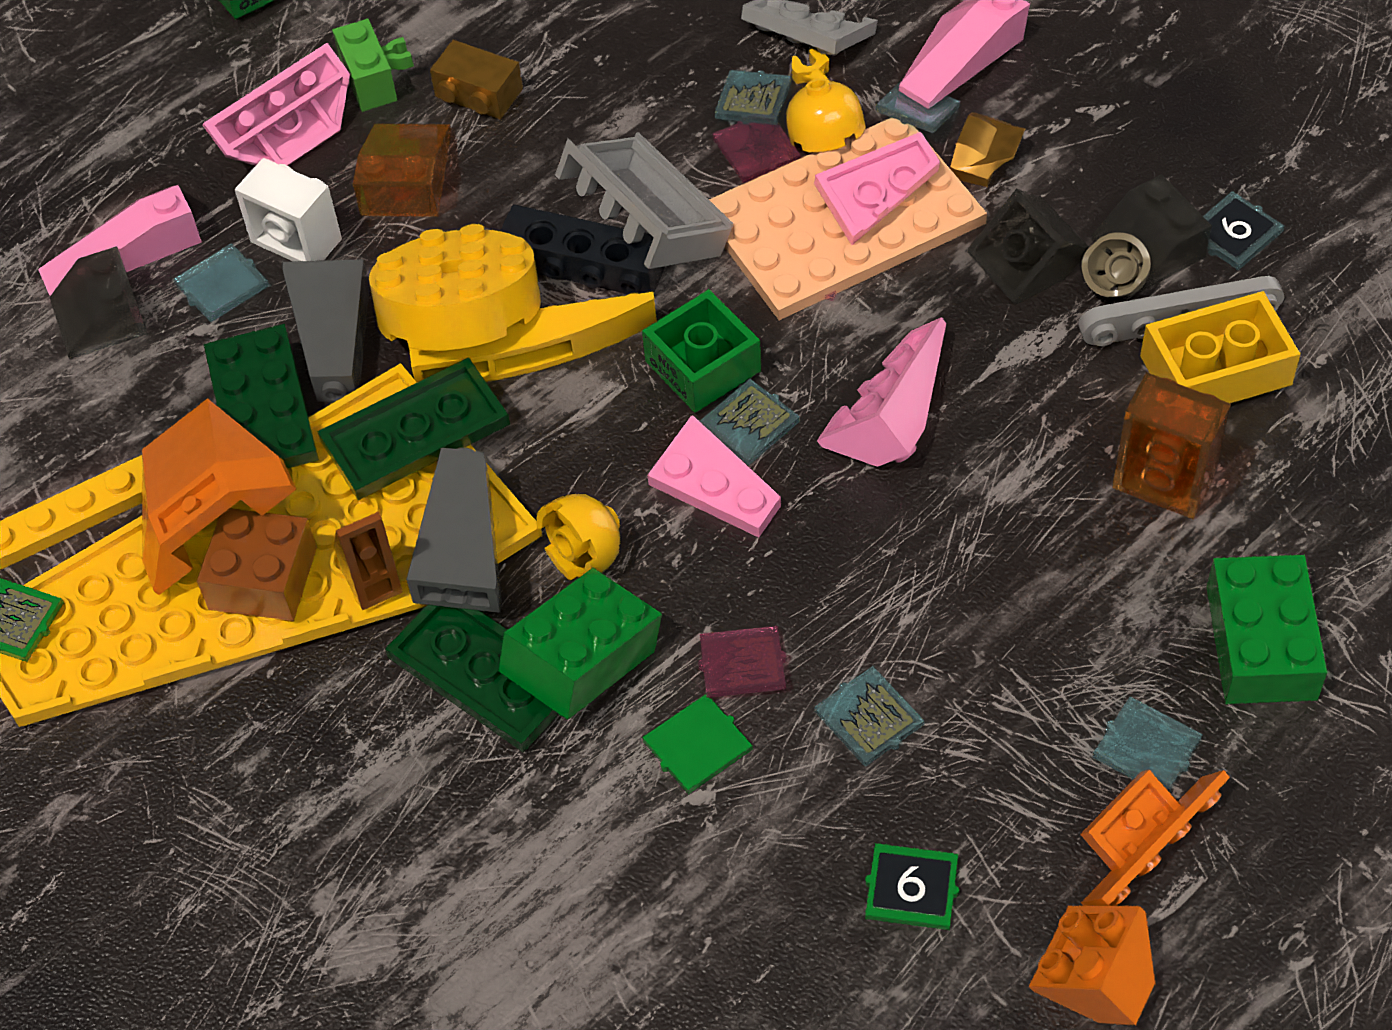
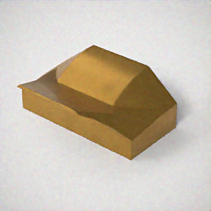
[950,112,1025,187]

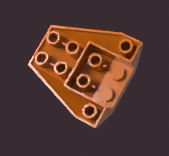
[142,398,296,595]

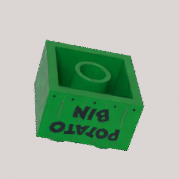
[642,289,761,413]

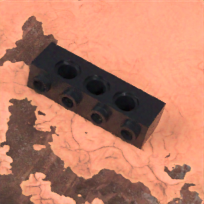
[500,204,665,295]

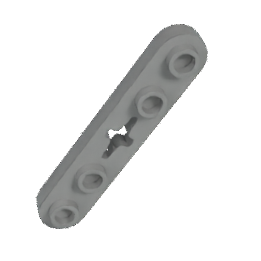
[1078,276,1284,346]

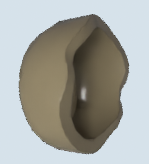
[1082,232,1151,299]

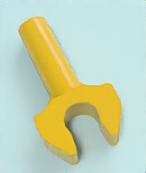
[792,49,830,84]

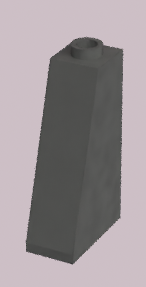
[282,259,370,403]
[407,448,502,613]

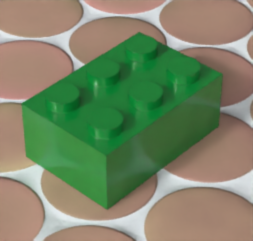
[1206,555,1327,704]
[499,568,662,720]

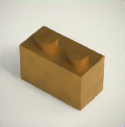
[430,40,523,119]

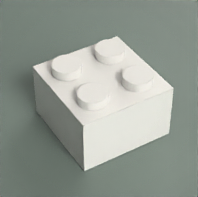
[234,158,342,261]

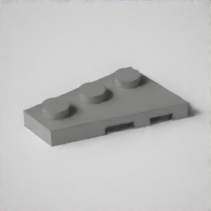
[741,0,877,55]

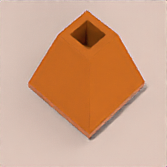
[1029,906,1155,1025]

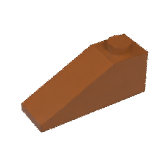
[334,512,403,611]

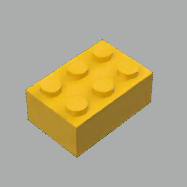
[1140,291,1301,419]

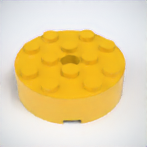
[369,224,541,351]

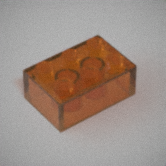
[1112,372,1231,520]

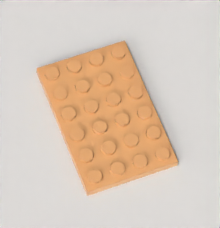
[709,113,987,320]

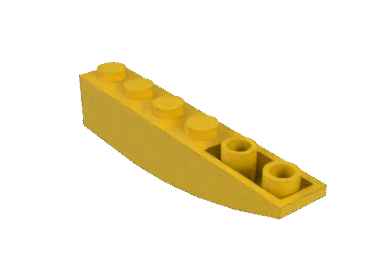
[409,292,657,382]

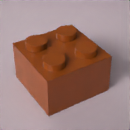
[197,508,317,621]

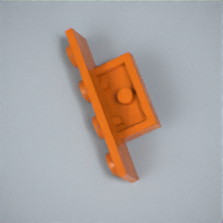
[1080,769,1230,906]

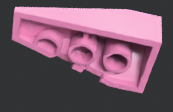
[899,0,1030,109]
[38,185,202,301]
[817,317,946,467]

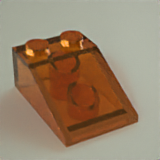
[353,124,451,217]

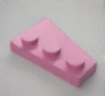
[814,132,940,245]
[648,415,781,537]

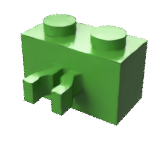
[332,19,414,112]

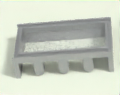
[555,133,734,269]

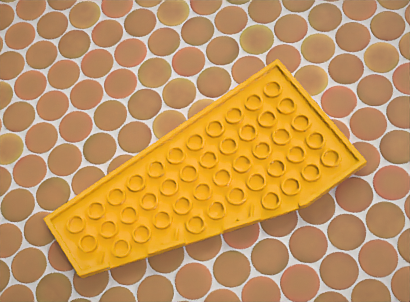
[0,363,542,727]

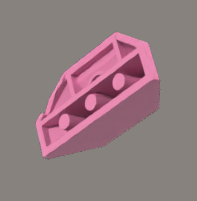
[203,43,350,166]

